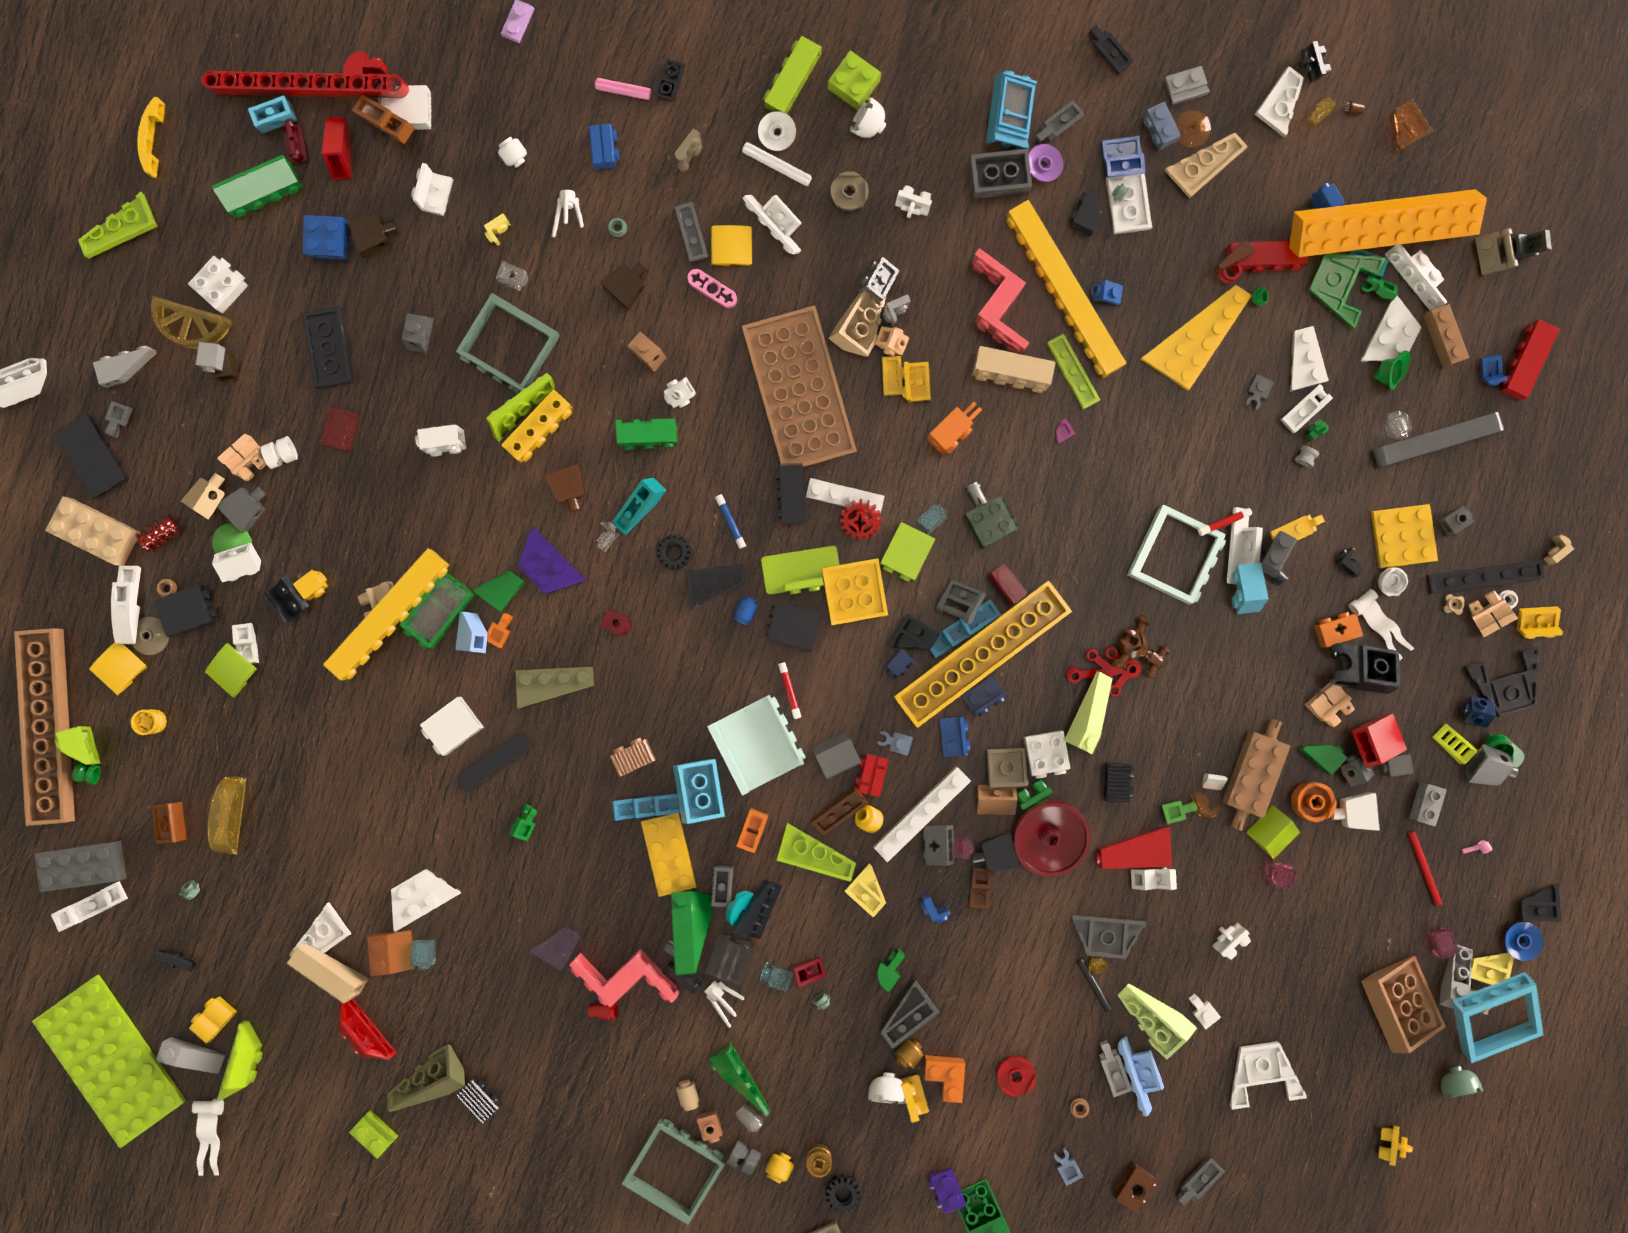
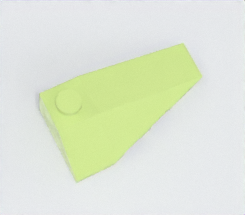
[1064,671,1112,754]
[1118,984,1197,1060]

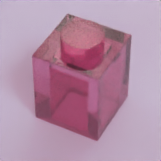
[1426,927,1459,959]

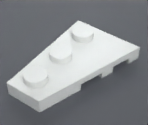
[1255,66,1304,137]
[1290,326,1329,392]
[296,903,351,953]

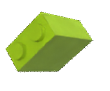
[880,522,935,582]

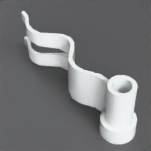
[1348,589,1414,661]
[192,1099,224,1176]

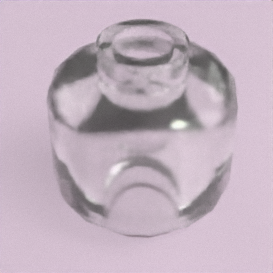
[1383,410,1413,440]

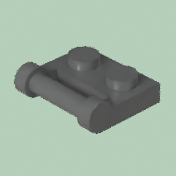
[936,580,986,624]

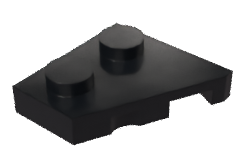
[889,614,940,650]
[1518,884,1561,922]

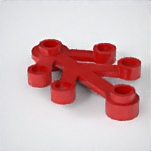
[1066,646,1141,696]

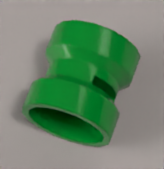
[72,762,101,785]

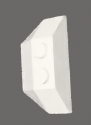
[0,358,47,408]

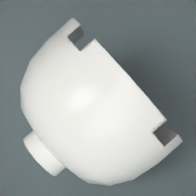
[850,97,886,138]
[868,1073,906,1104]

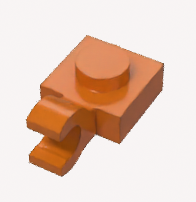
[487,613,513,648]

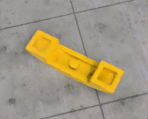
[138,97,165,178]

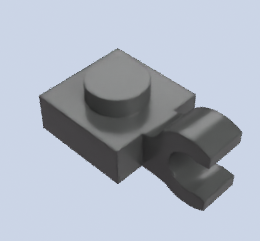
[105,401,132,438]

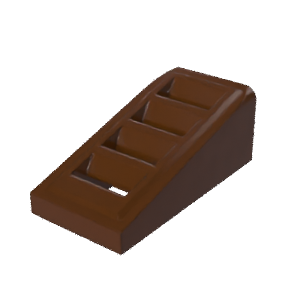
[1214,240,1256,273]

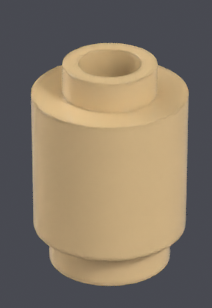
[676,1080,700,1111]

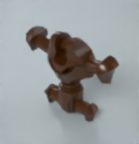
[1112,615,1170,679]

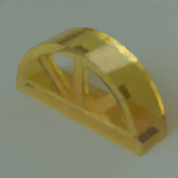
[151,296,233,349]
[208,776,247,855]

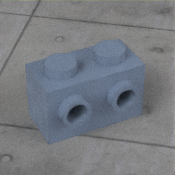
[1143,101,1181,151]

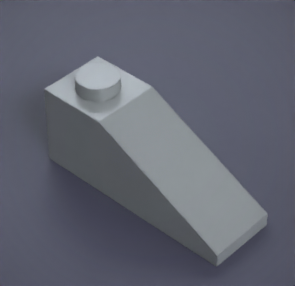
[156,1037,226,1074]

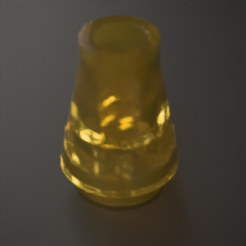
[1308,96,1337,126]

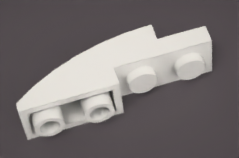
[111,566,141,644]

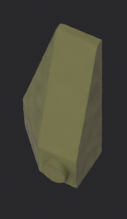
[387,1044,465,1112]

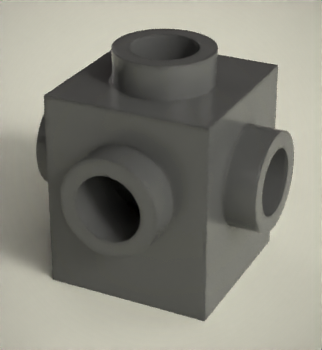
[1340,754,1375,787]

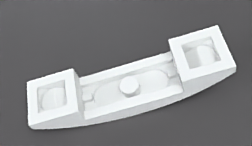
[51,881,128,932]

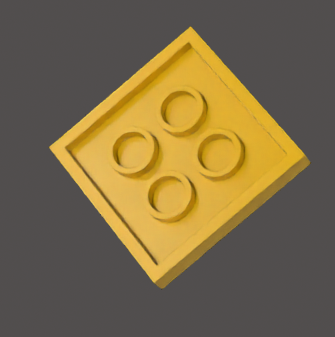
[1371,504,1438,568]
[821,558,888,625]

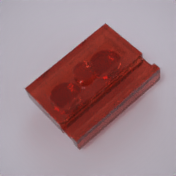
[320,407,359,452]

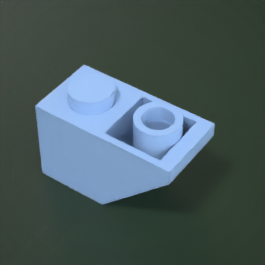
[456,612,487,653]

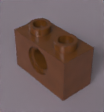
[1113,1162,1156,1213]

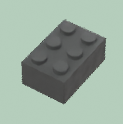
[969,149,1032,199]

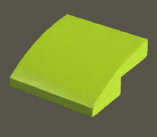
[205,643,257,698]

